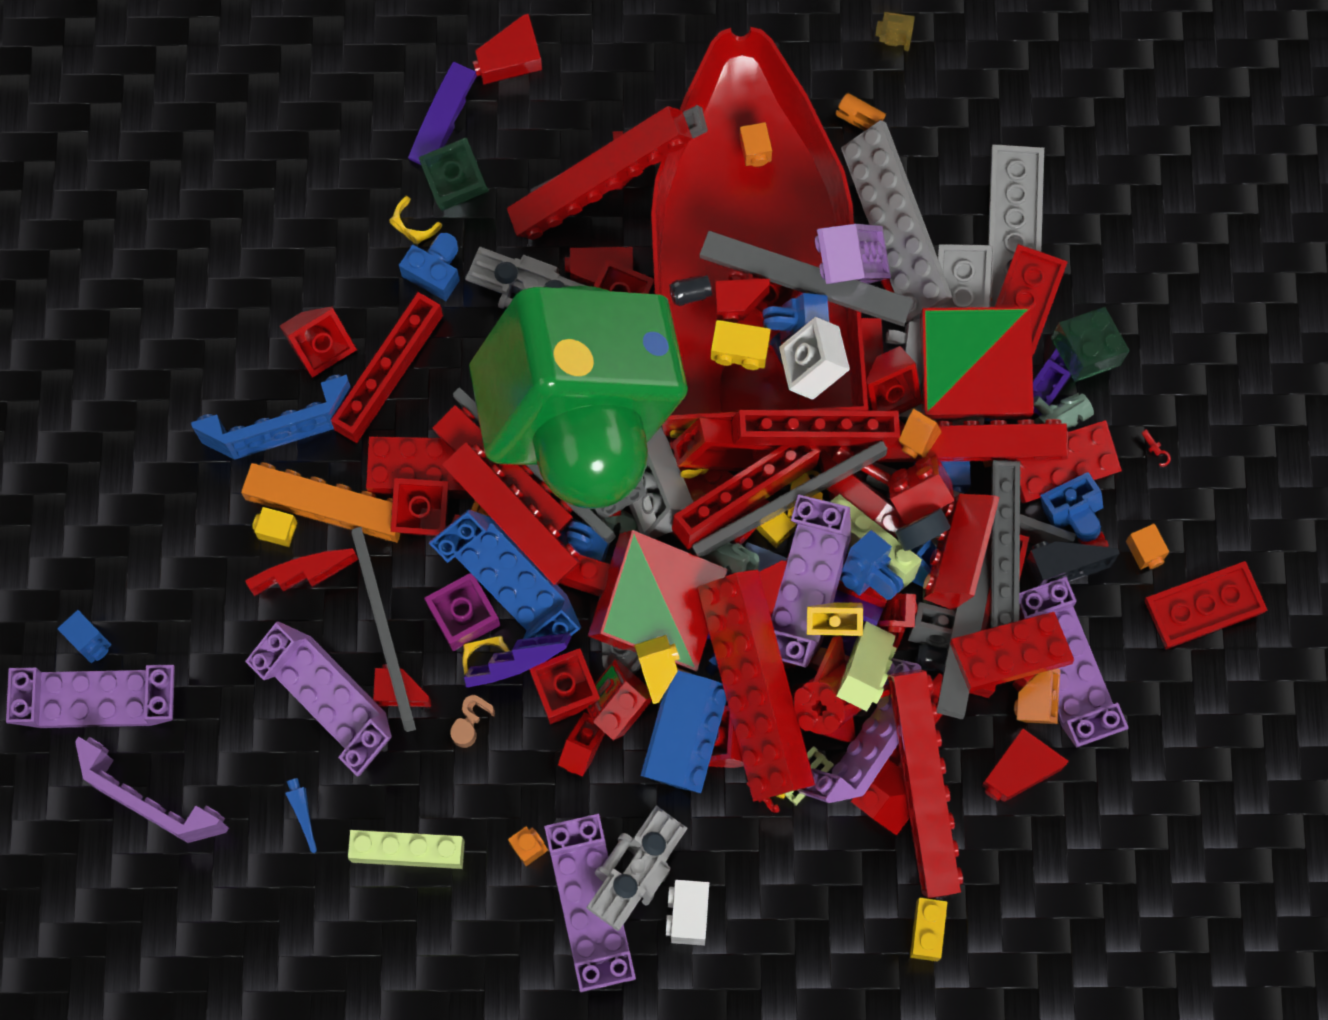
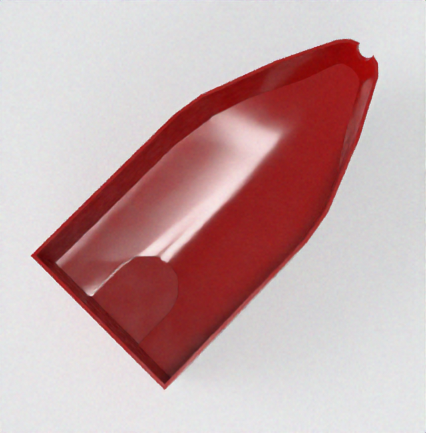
[651,27,868,439]

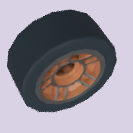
[895,508,951,551]

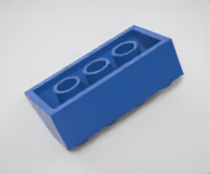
[641,670,727,793]

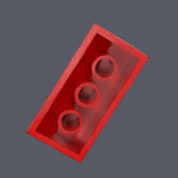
[923,494,1000,610]

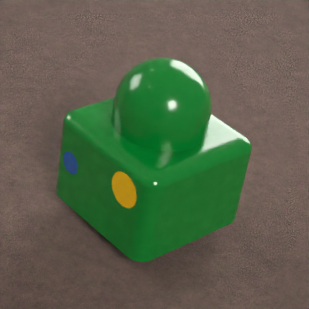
[469,286,688,509]

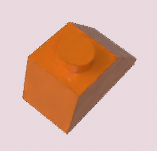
[899,409,941,459]
[1014,668,1060,724]

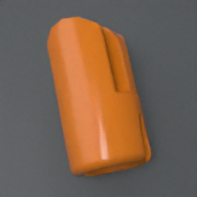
[836,93,886,131]

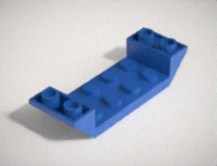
[191,375,352,460]
[429,509,581,639]

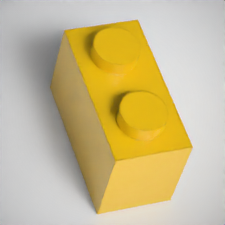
[711,320,771,370]
[910,898,947,962]

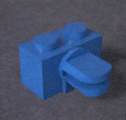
[399,233,460,301]
[762,293,829,342]
[1040,472,1103,542]
[558,519,611,562]
[840,530,904,600]

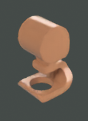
[451,695,495,748]

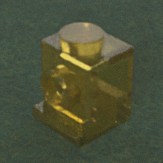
[875,12,915,51]

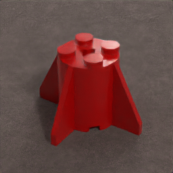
[792,635,891,743]

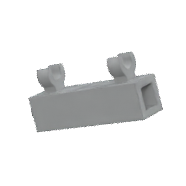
[885,318,924,421]

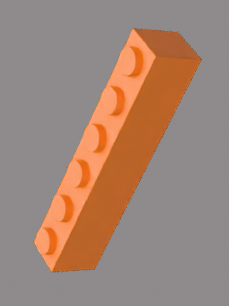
[241,462,401,543]

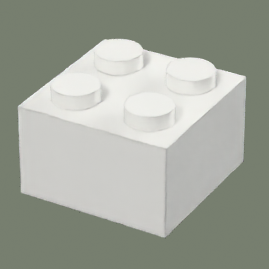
[779,317,850,399]
[666,880,709,946]

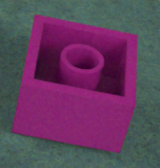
[424,573,500,651]

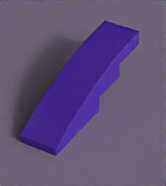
[408,62,477,170]
[1033,319,1099,416]
[464,633,571,687]

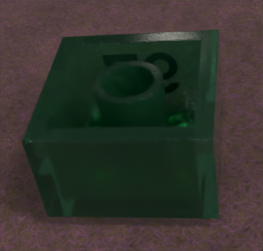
[418,138,489,211]
[1051,307,1130,382]

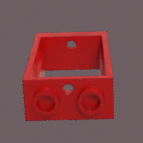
[672,418,782,472]

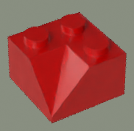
[529,648,600,724]

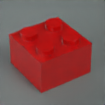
[888,455,955,525]

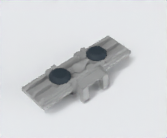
[466,247,585,309]
[586,806,687,931]

